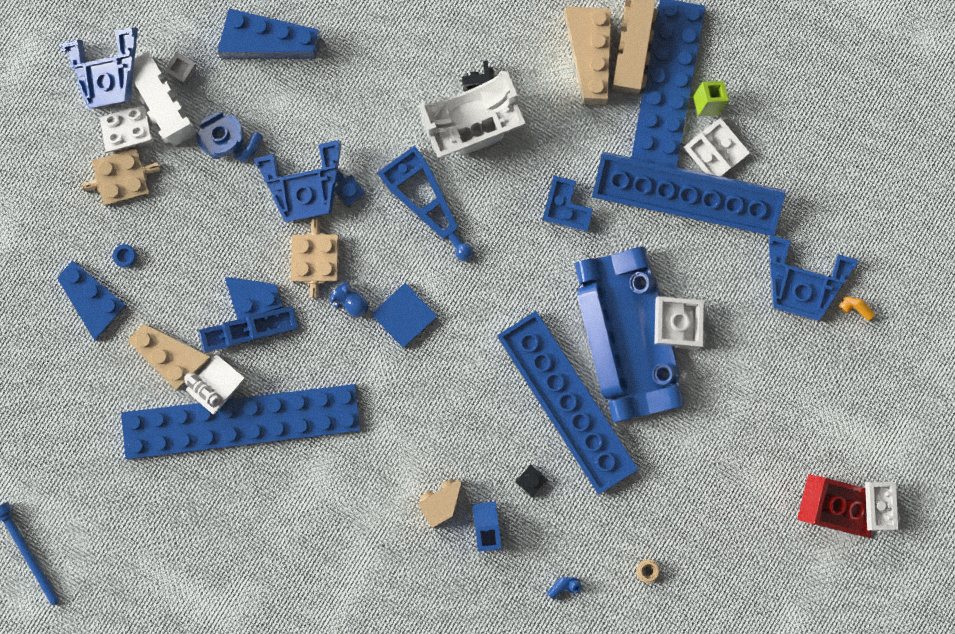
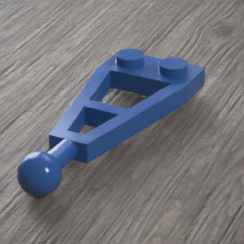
[377,145,474,262]

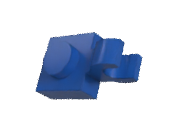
[335,169,366,208]

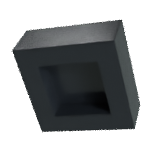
[515,464,548,498]

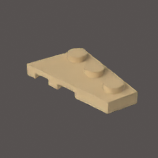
[127,324,211,390]

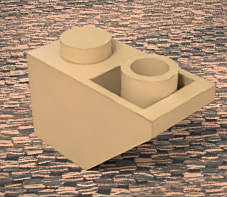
[418,478,461,528]

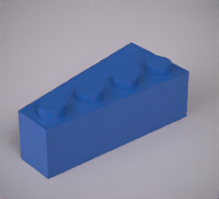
[217,8,321,59]

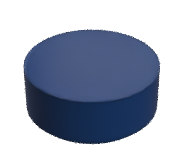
[112,244,137,268]

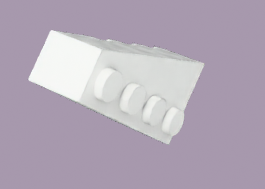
[132,51,197,147]

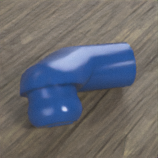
[234,132,263,163]
[546,577,582,600]

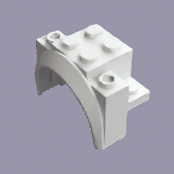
[419,71,526,160]

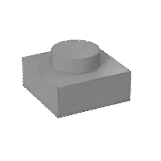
[164,52,197,84]

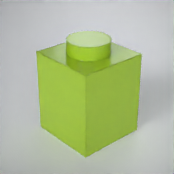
[693,81,729,116]

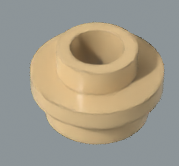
[636,559,660,583]

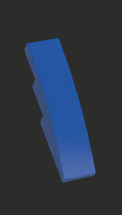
[198,306,298,354]

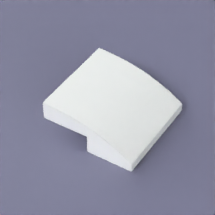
[684,118,750,177]

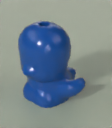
[330,281,369,318]

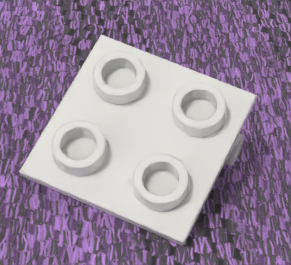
[100,105,154,154]
[184,354,245,415]

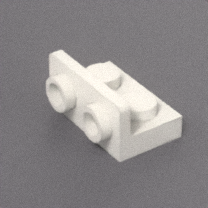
[865,482,900,530]

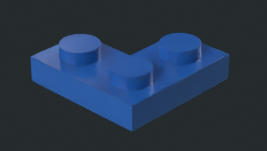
[542,175,593,232]

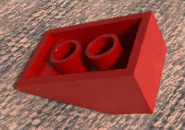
[797,474,872,538]

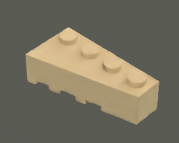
[611,0,657,95]
[563,6,611,106]

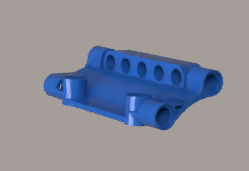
[574,246,685,423]

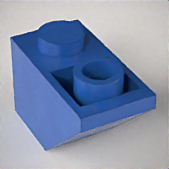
[472,501,502,552]

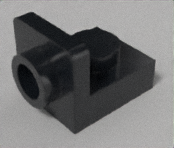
[462,60,494,91]

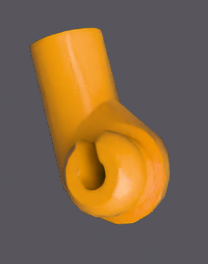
[839,296,875,321]

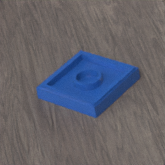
[371,283,437,349]

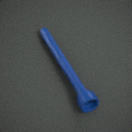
[0,502,59,605]

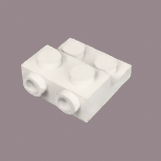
[655,296,707,350]

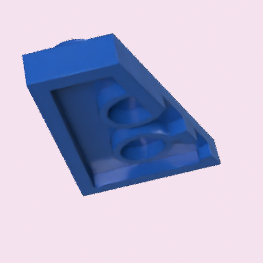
[57,260,127,341]

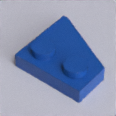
[225,277,283,320]

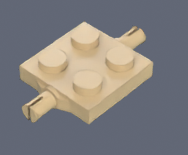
[81,148,161,206]
[291,219,339,298]

